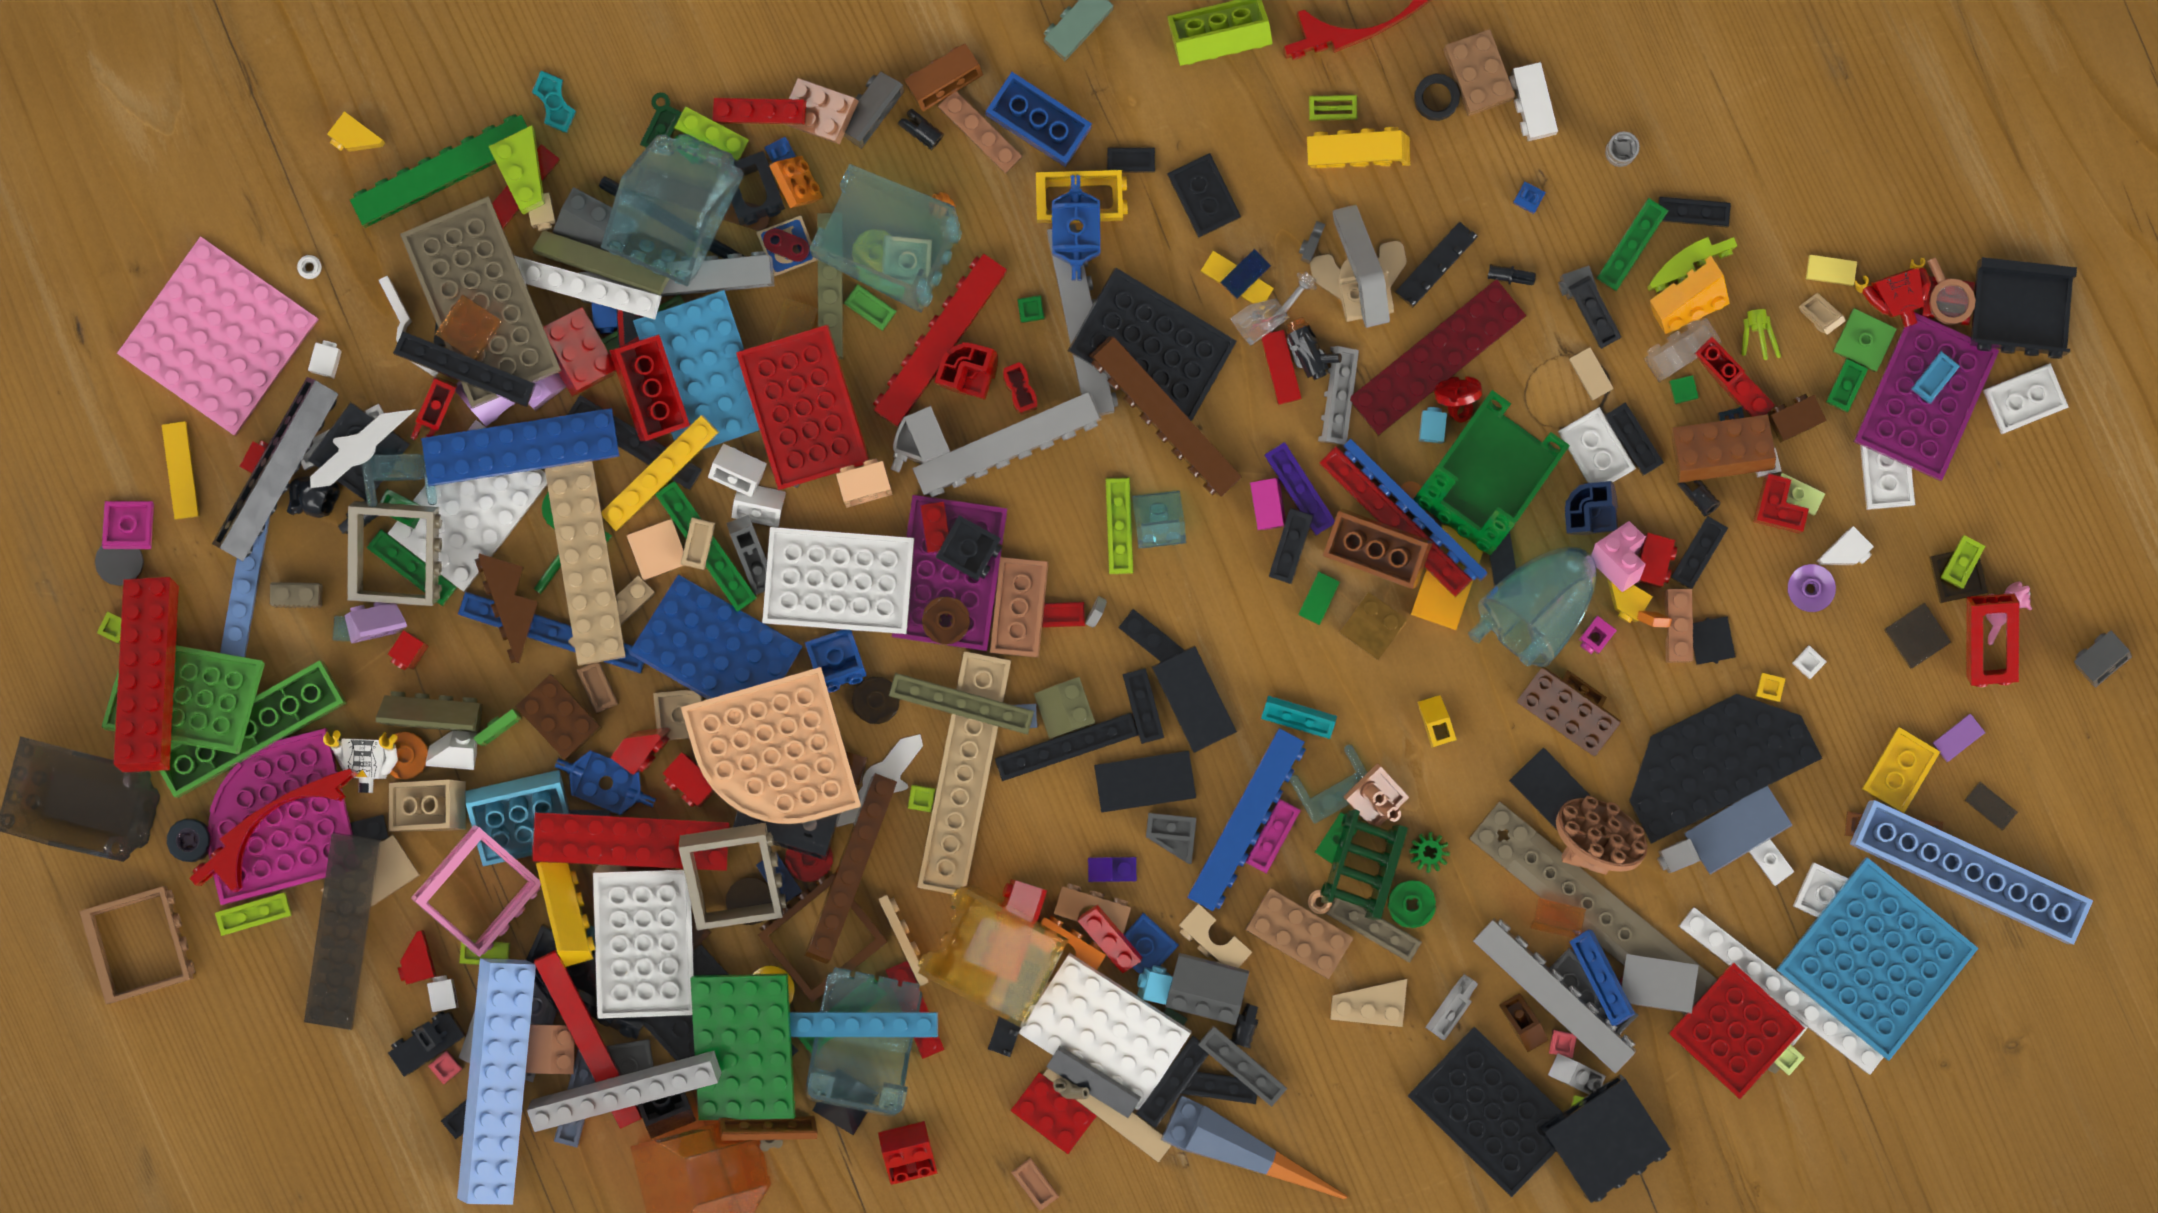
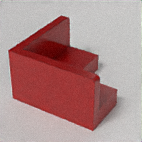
[1753,473,1809,534]

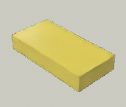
[1806,255,1857,286]

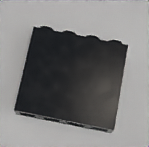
[1970,257,2077,359]
[1540,1074,1671,1203]

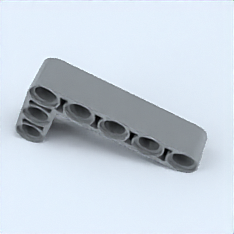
[1333,204,1390,328]

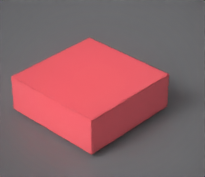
[1548,1030,1577,1058]
[428,1050,463,1085]

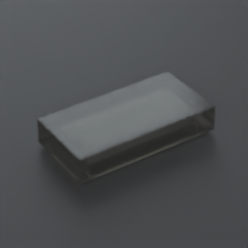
[1964,782,2018,831]

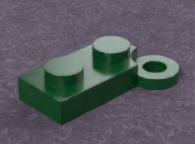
[640,92,682,156]

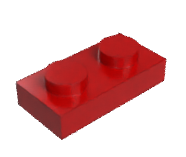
[920,502,949,553]

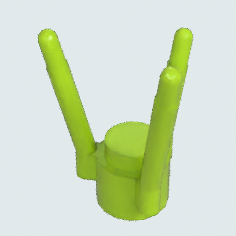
[1741,309,1781,360]

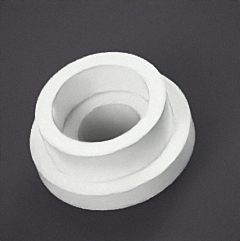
[297,255,322,279]

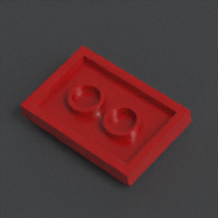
[1010,1072,1097,1154]

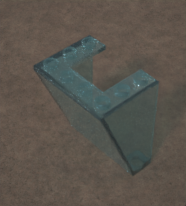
[809,164,962,313]

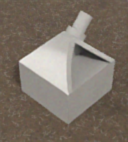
[890,406,950,473]

